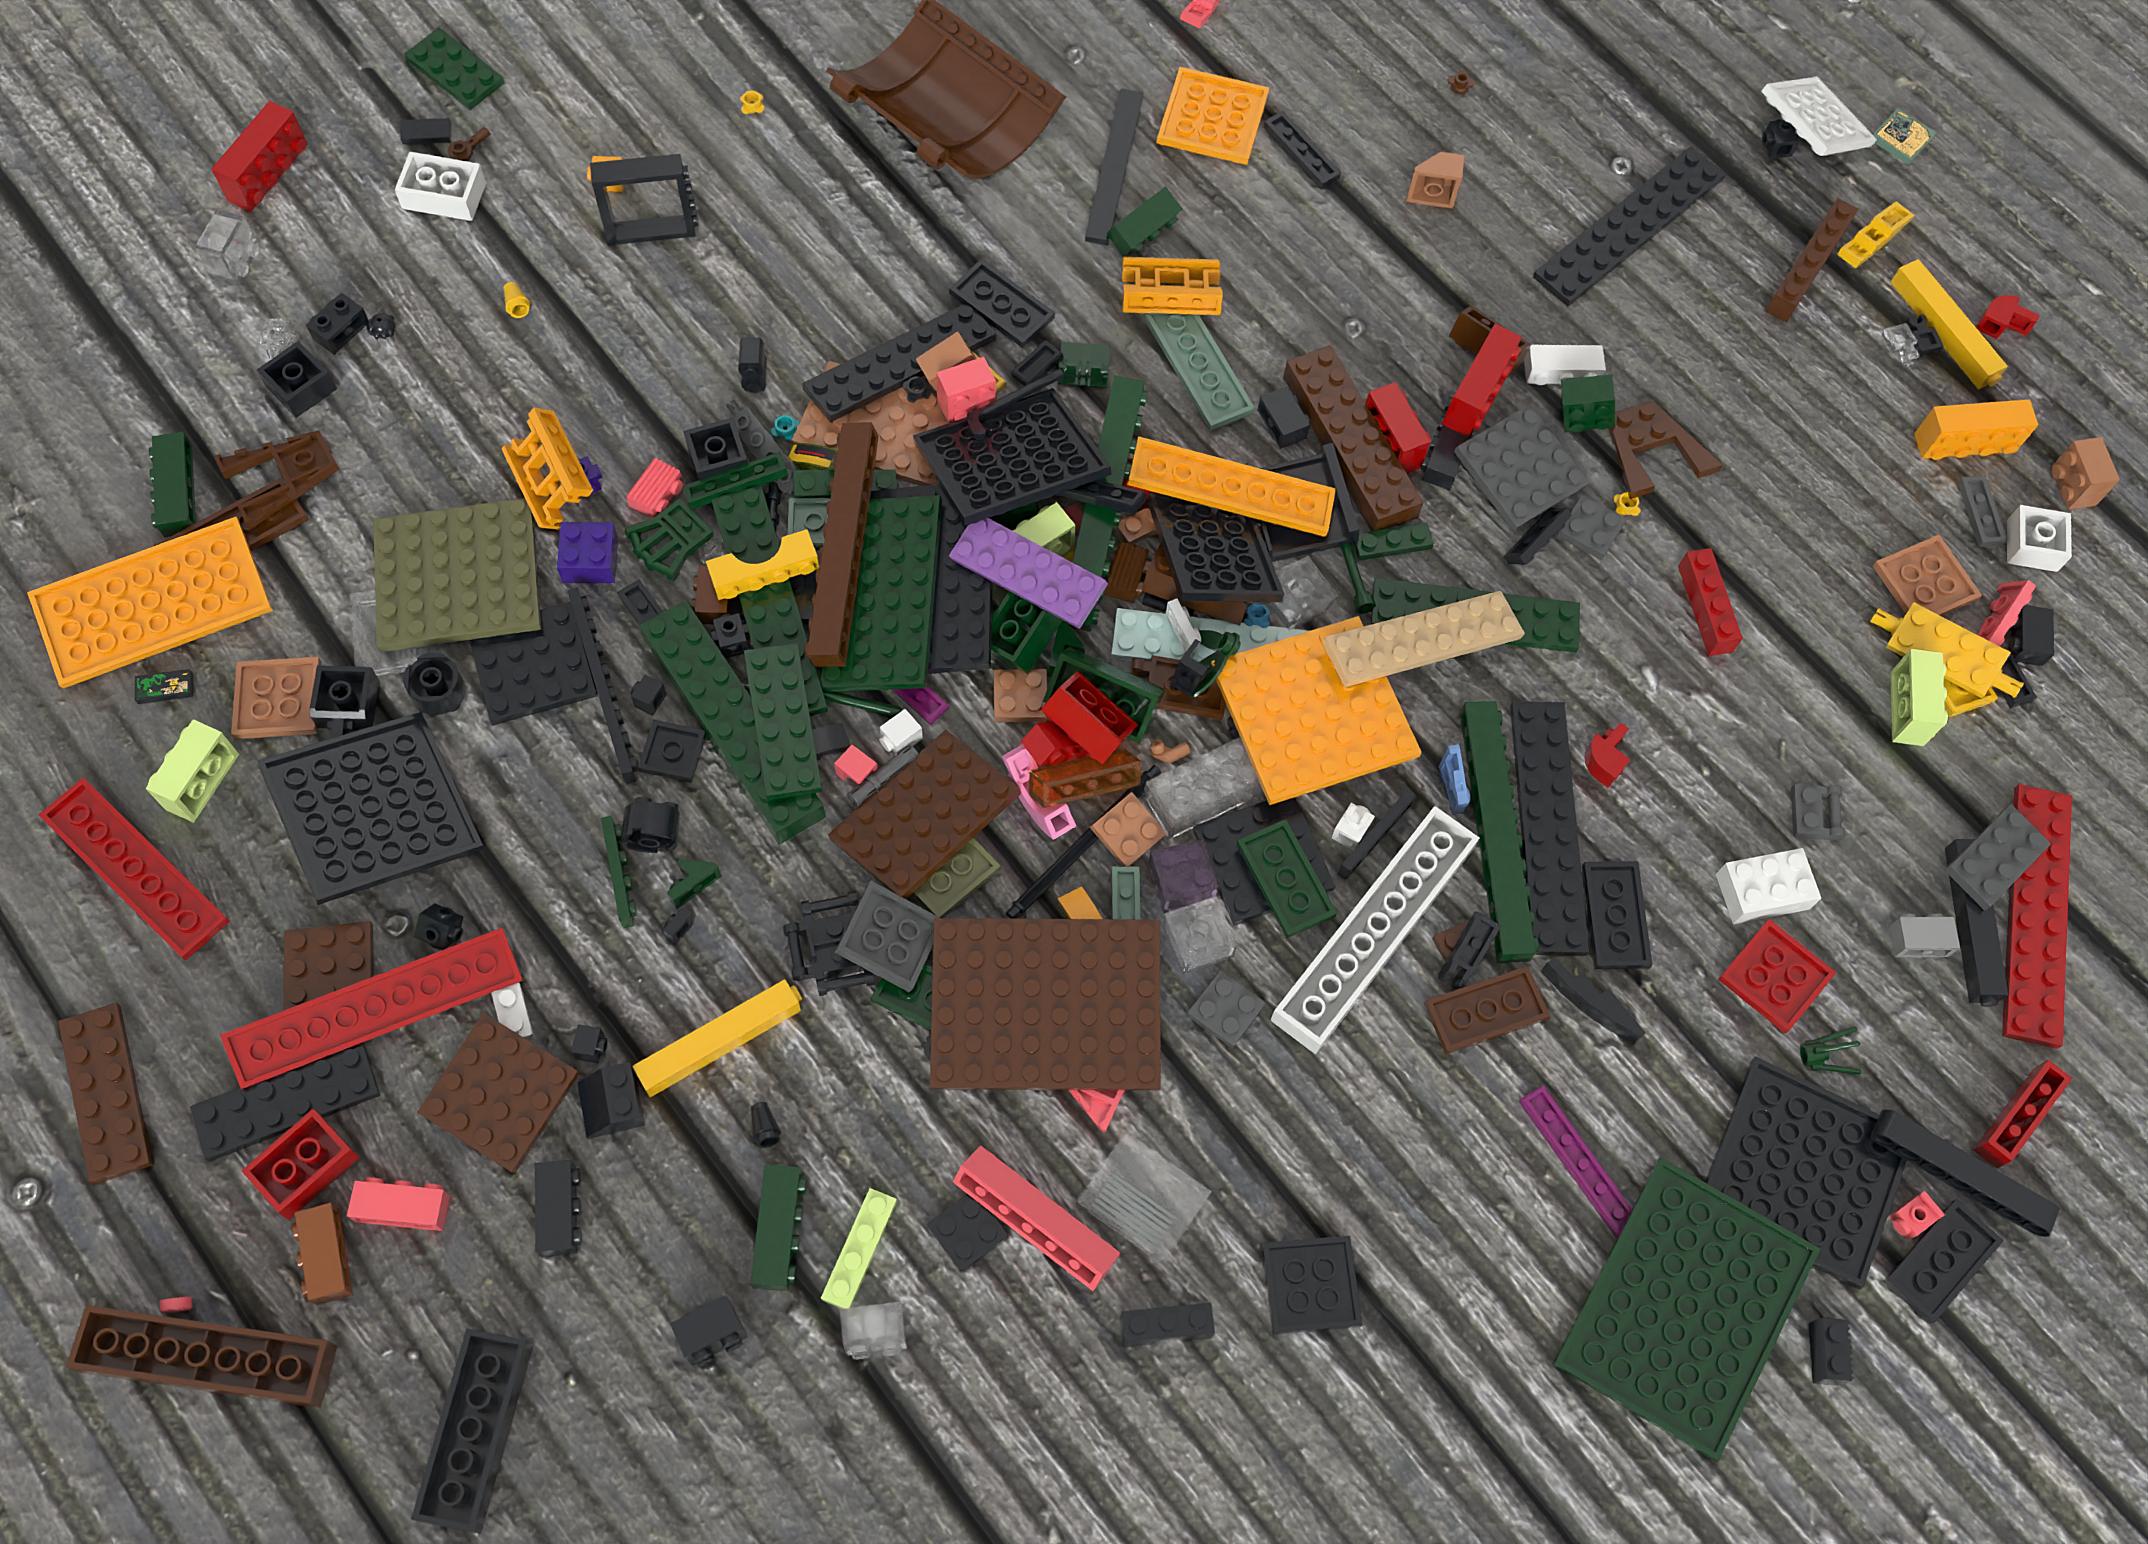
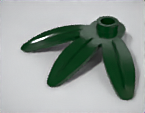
[1191,630,1241,698]

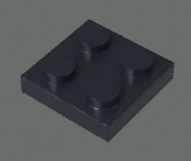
[638,719,707,783]
[926,1194,1009,1273]

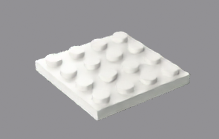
[1761,77,1877,156]

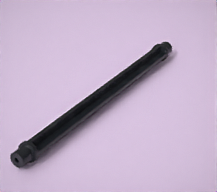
[1006,765,1162,919]

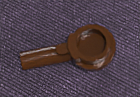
[448,127,491,162]

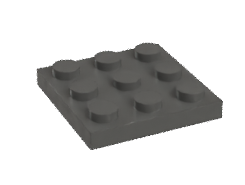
[835,881,939,992]

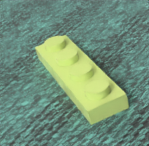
[821,1188,897,1311]

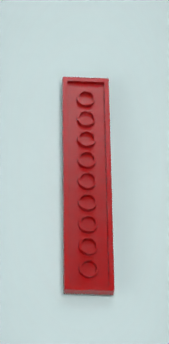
[2002,784,2072,1049]
[220,927,523,1089]

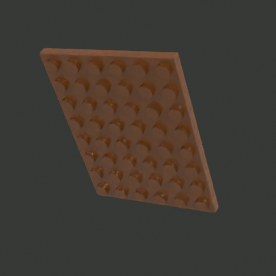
[930,918,1161,1091]

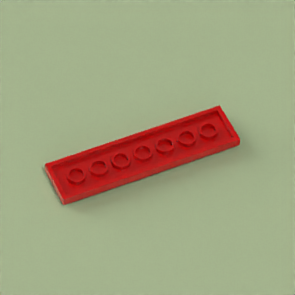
[38,778,230,961]

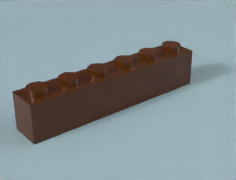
[1766,198,1859,323]

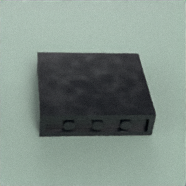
[1245,443,1359,562]

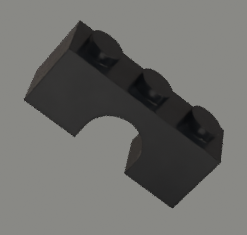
[1120,1303,1215,1347]

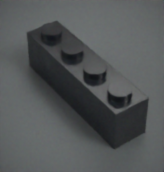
[1421,389,1474,490]

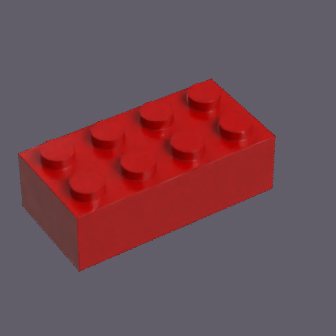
[211,101,308,212]
[1442,324,1522,437]

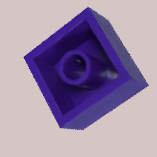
[557,522,618,583]

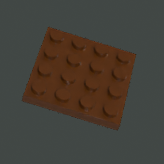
[417,1013,581,1173]

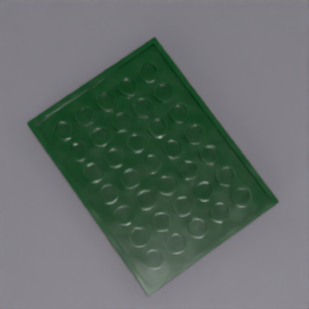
[1553,1157,1821,1461]

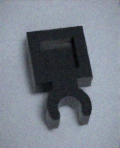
[1905,314,1944,357]

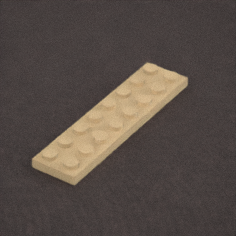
[1322,591,1525,687]

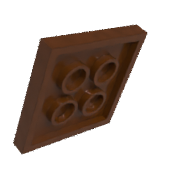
[283,921,374,1011]

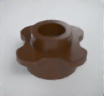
[1447,70,1475,94]

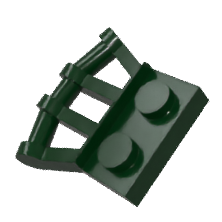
[624,498,714,581]

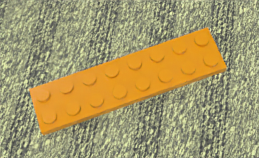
[1127,436,1336,537]

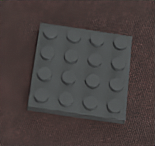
[1454,404,1590,531]

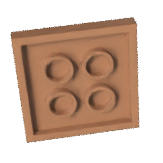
[1873,534,1982,616]
[231,657,322,739]

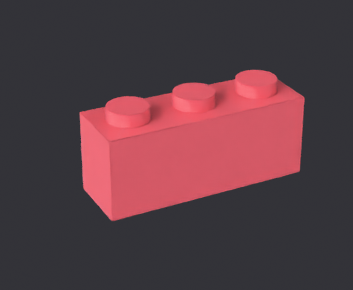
[347,1177,450,1231]

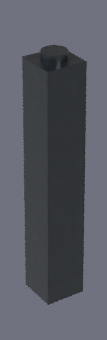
[1945,839,2008,1007]

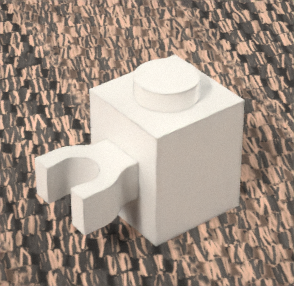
[1332,803,1375,851]

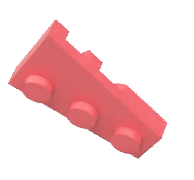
[1978,580,2036,647]

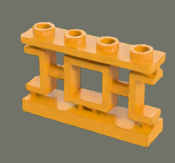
[1122,257,1223,315]
[502,407,593,529]

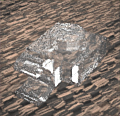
[1881,323,1919,368]

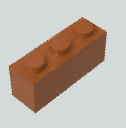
[292,1203,353,1305]

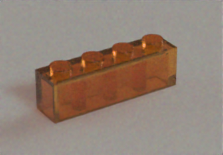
[1029,748,1141,808]

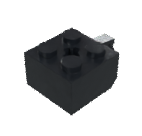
[309,665,380,738]

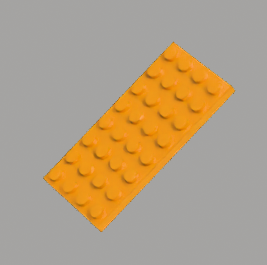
[27,517,273,689]

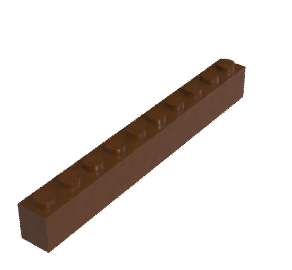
[805,422,879,667]

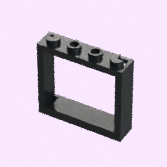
[590,154,699,246]

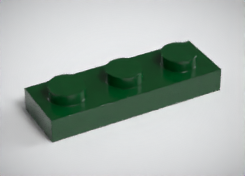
[1353,522,1434,561]

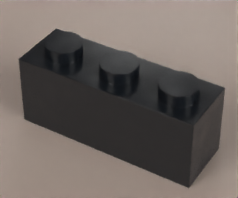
[535,1160,582,1258]

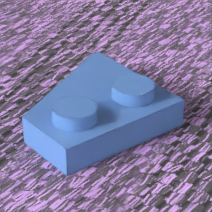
[1439,744,1470,815]

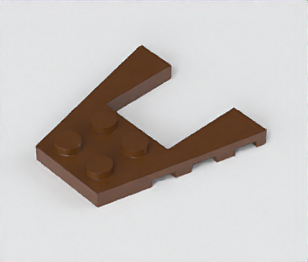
[1608,401,1722,499]
[214,430,339,529]

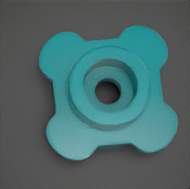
[771,415,799,441]

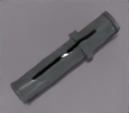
[847,745,919,807]

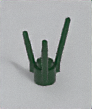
[1800,1026,1862,1075]

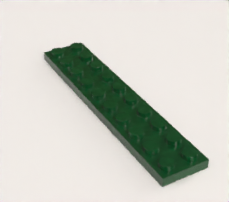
[711,485,828,716]

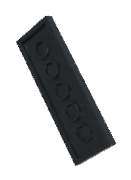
[190,1042,381,1162]

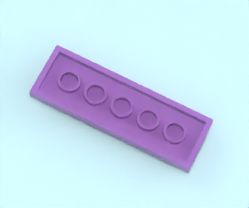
[949,518,1108,629]

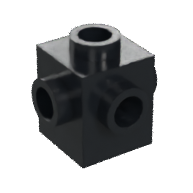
[1762,119,1800,159]
[710,613,750,659]
[414,903,464,950]

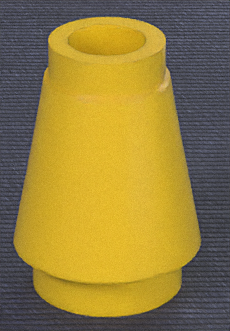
[503,282,530,318]

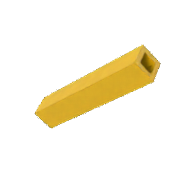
[1890,259,2008,389]
[632,979,802,1097]

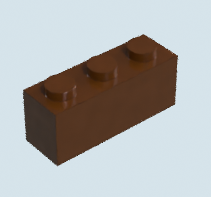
[1449,305,1532,375]

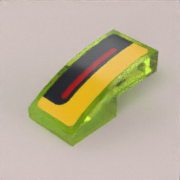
[788,443,838,470]

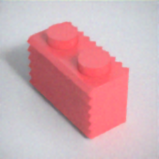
[626,458,683,519]

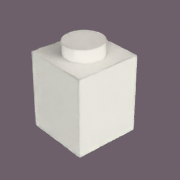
[879,709,923,755]

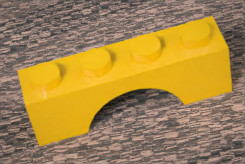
[706,529,820,600]

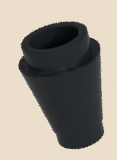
[750,1102,781,1148]

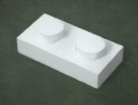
[1166,599,1201,655]
[491,982,534,1040]

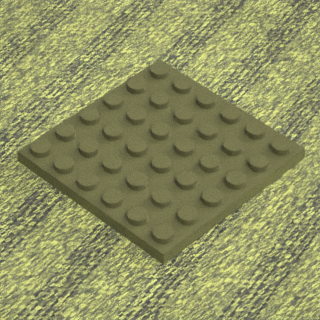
[373,498,541,652]

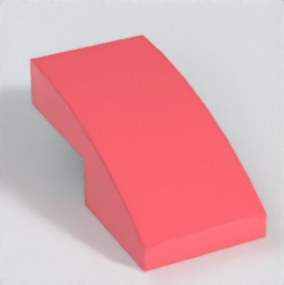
[1180,0,1221,29]

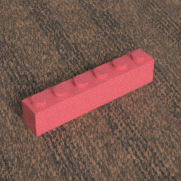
[953,1145,1120,1291]

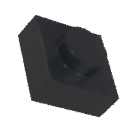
[663,909,693,945]

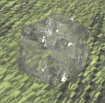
[259,318,300,359]

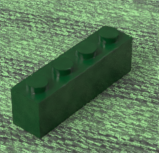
[149,432,196,538]
[750,1165,807,1291]

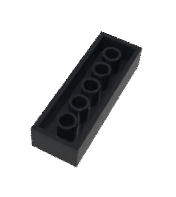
[411,1328,533,1534]

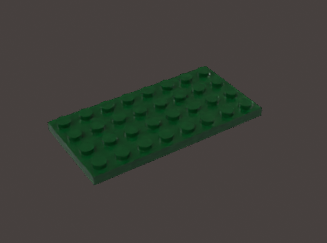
[821,495,942,692]

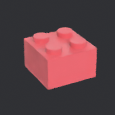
[937,357,996,423]

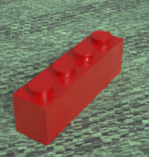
[1678,548,1743,656]
[1973,1059,2073,1169]

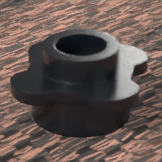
[903,376,931,403]

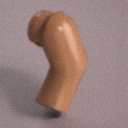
[1150,740,1190,763]

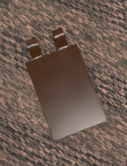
[1130,655,1226,720]

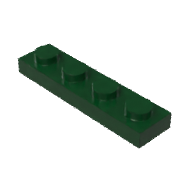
[683,452,789,510]
[793,469,897,498]
[601,816,637,929]

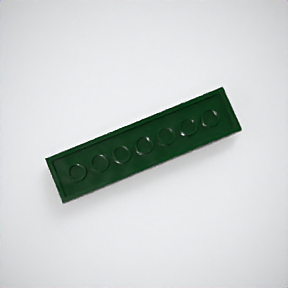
[1370,578,1580,653]

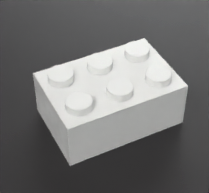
[395,152,486,221]
[1716,848,1821,924]

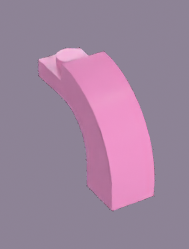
[1002,744,1076,840]

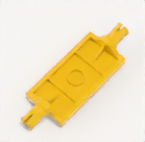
[1870,602,2024,698]

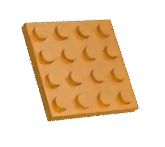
[1157,67,1269,165]

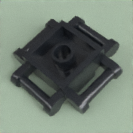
[783,890,875,996]

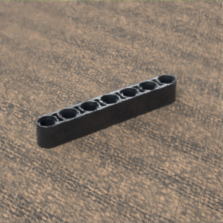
[1871,1109,2059,1237]

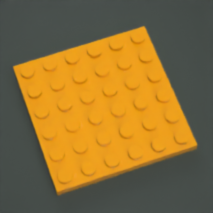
[1211,616,1422,805]

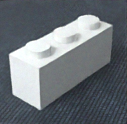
[1524,345,1606,385]

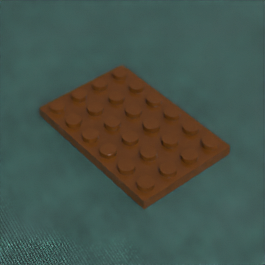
[828,730,1021,899]

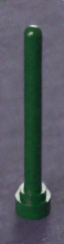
[1340,544,1376,614]
[822,691,902,716]

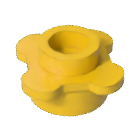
[740,91,765,114]
[1613,492,1641,516]

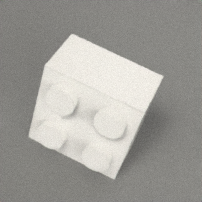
[2007,505,2072,572]

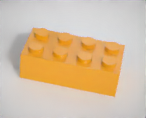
[1914,399,2038,460]

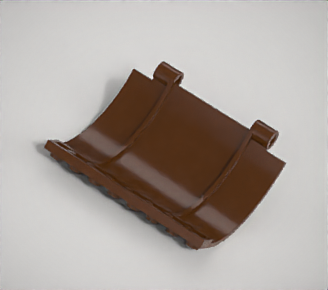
[826,0,1066,179]

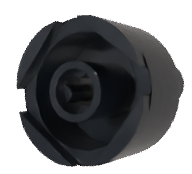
[403,653,466,715]
[621,797,680,853]

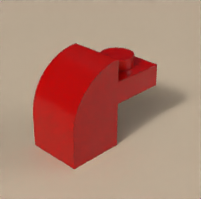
[1976,295,2040,339]
[1585,723,1631,788]

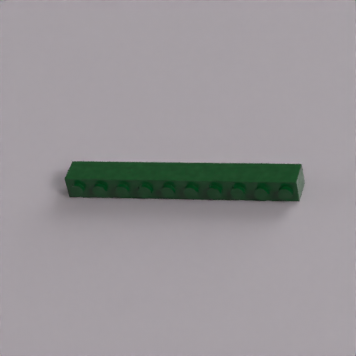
[1067,375,1148,632]
[1460,701,1538,963]

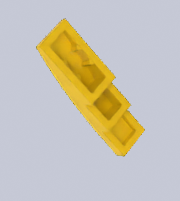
[1837,201,1915,269]

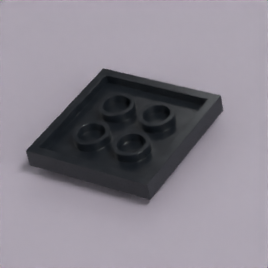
[1262,1236,1362,1335]

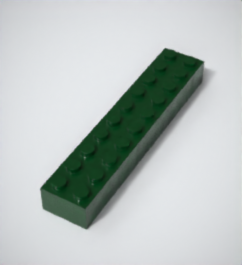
[639,600,826,845]

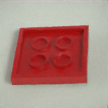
[1718,919,1837,1034]

